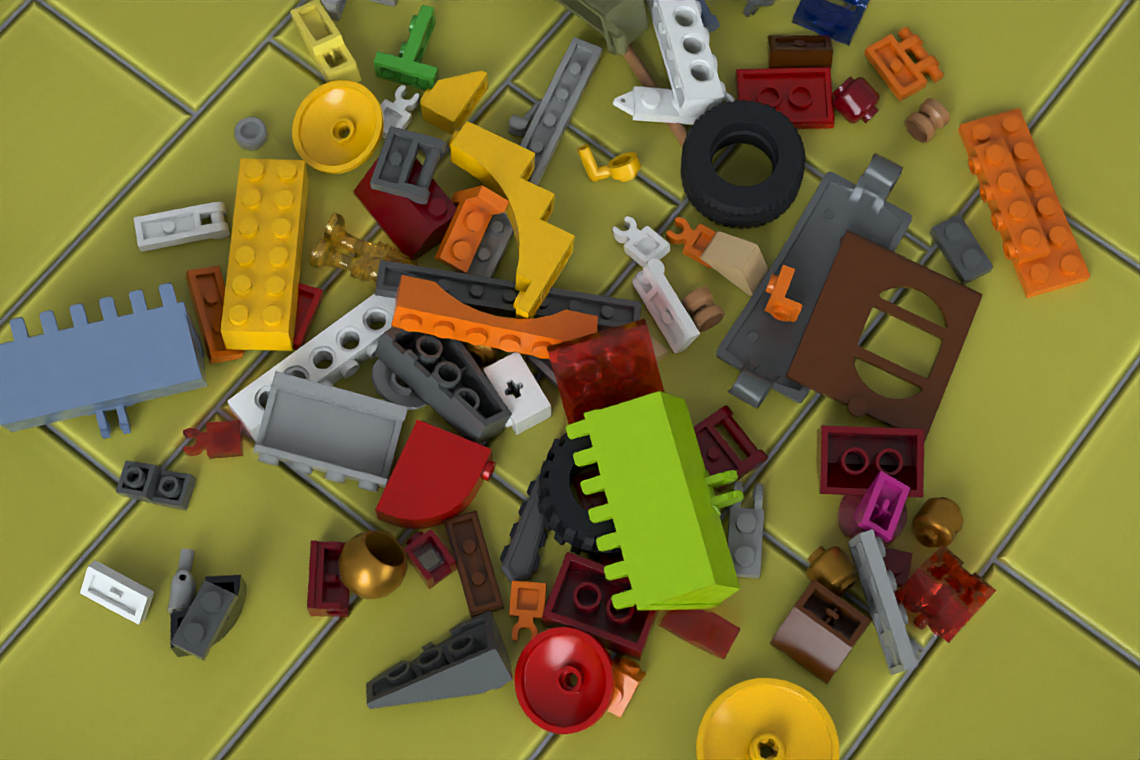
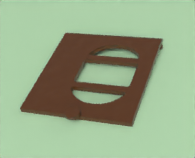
[785,230,982,441]

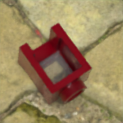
[403,529,457,589]

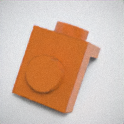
[764,265,803,322]
[608,657,646,718]

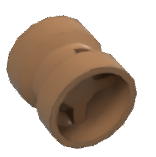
[905,98,950,143]
[681,286,725,332]

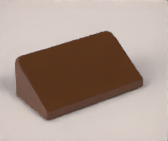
[768,35,833,69]

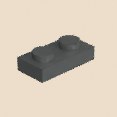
[930,214,993,285]
[170,580,238,661]

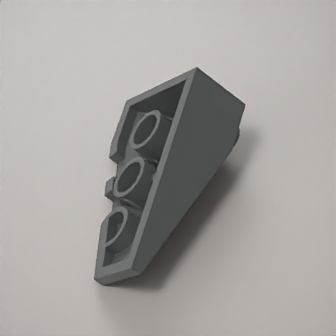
[366,610,513,709]

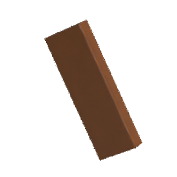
[444,510,504,618]

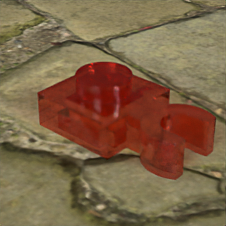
[183,420,243,459]

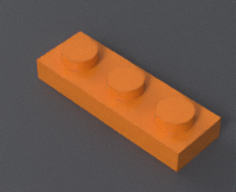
[185,266,244,364]

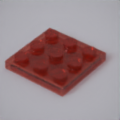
[547,318,665,424]

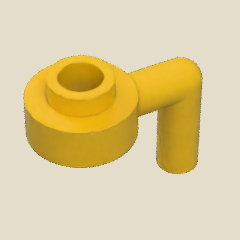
[577,144,642,182]

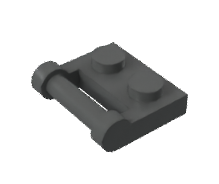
[370,126,447,204]

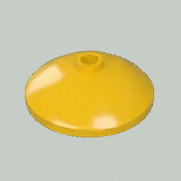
[292,80,384,174]

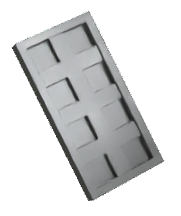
[847,530,920,675]

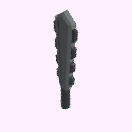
[500,439,560,585]

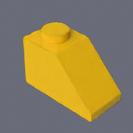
[420,71,488,135]

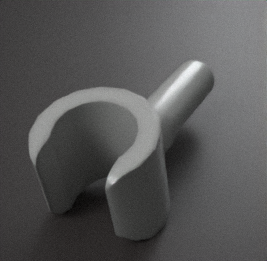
[508,100,541,137]

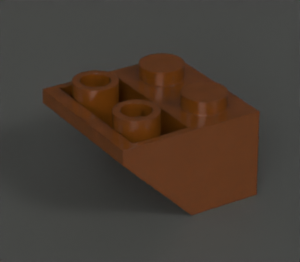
[770,579,872,684]

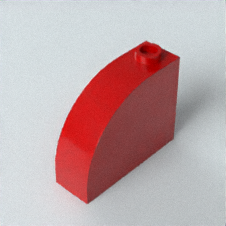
[375,419,496,529]

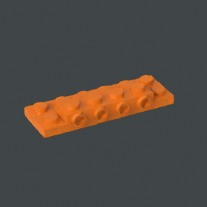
[958,108,1090,298]

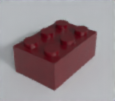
[542,552,659,661]

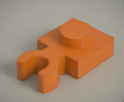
[666,217,716,269]
[509,581,547,642]

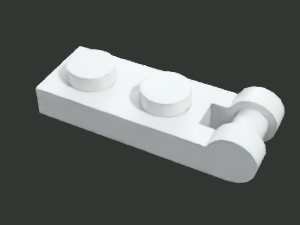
[134,202,230,252]
[632,258,700,354]

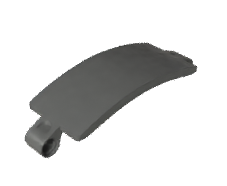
[716,153,912,409]

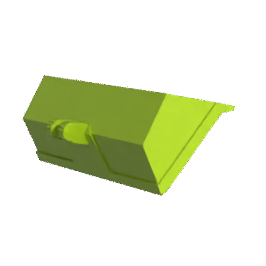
[566,391,744,610]

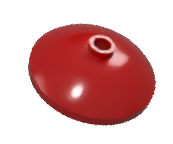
[514,627,615,734]

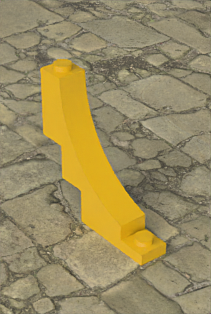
[448,121,575,319]

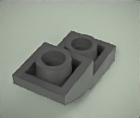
[116,460,196,511]

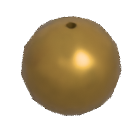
[338,531,407,599]

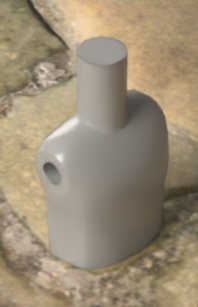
[167,549,197,613]

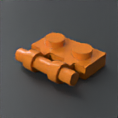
[864,27,944,102]

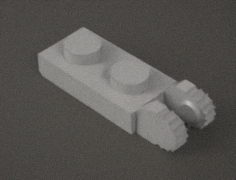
[727,482,764,579]

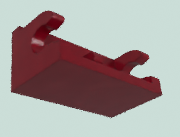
[307,540,350,617]

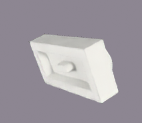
[80,560,154,625]

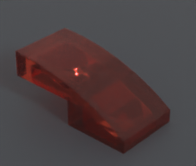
[659,609,740,659]

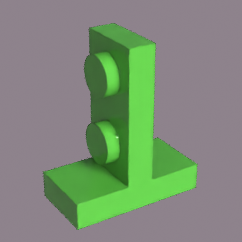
[373,5,439,91]

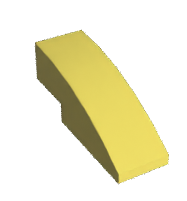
[290,0,362,83]

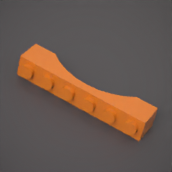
[391,275,598,367]

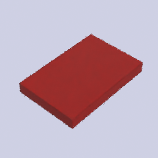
[735,67,835,129]

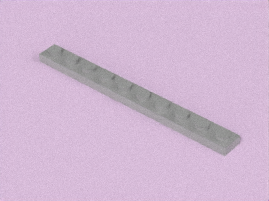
[465,37,602,278]

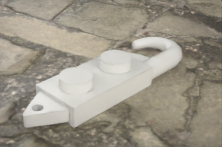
[613,86,735,125]

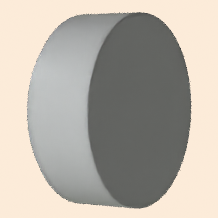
[234,117,268,150]

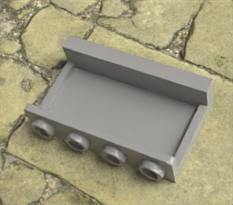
[253,371,408,492]

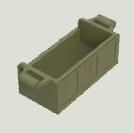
[556,0,649,55]

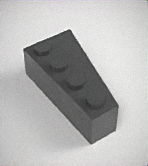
[374,327,512,444]

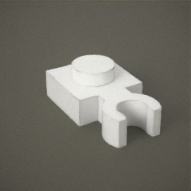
[381,85,420,139]
[612,216,670,267]

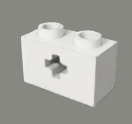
[483,352,551,435]

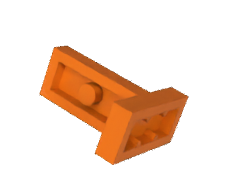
[434,185,509,274]

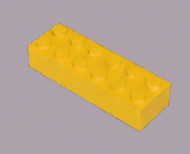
[221,158,309,351]

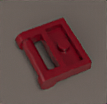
[693,405,769,492]

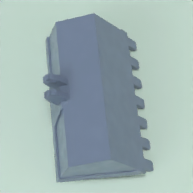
[0,283,208,439]

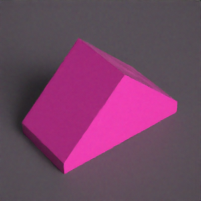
[853,471,910,543]

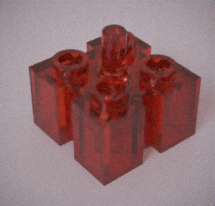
[895,544,996,643]

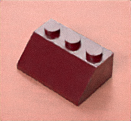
[353,158,457,264]
[816,425,924,498]

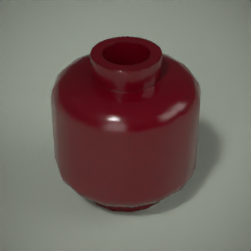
[832,76,880,124]

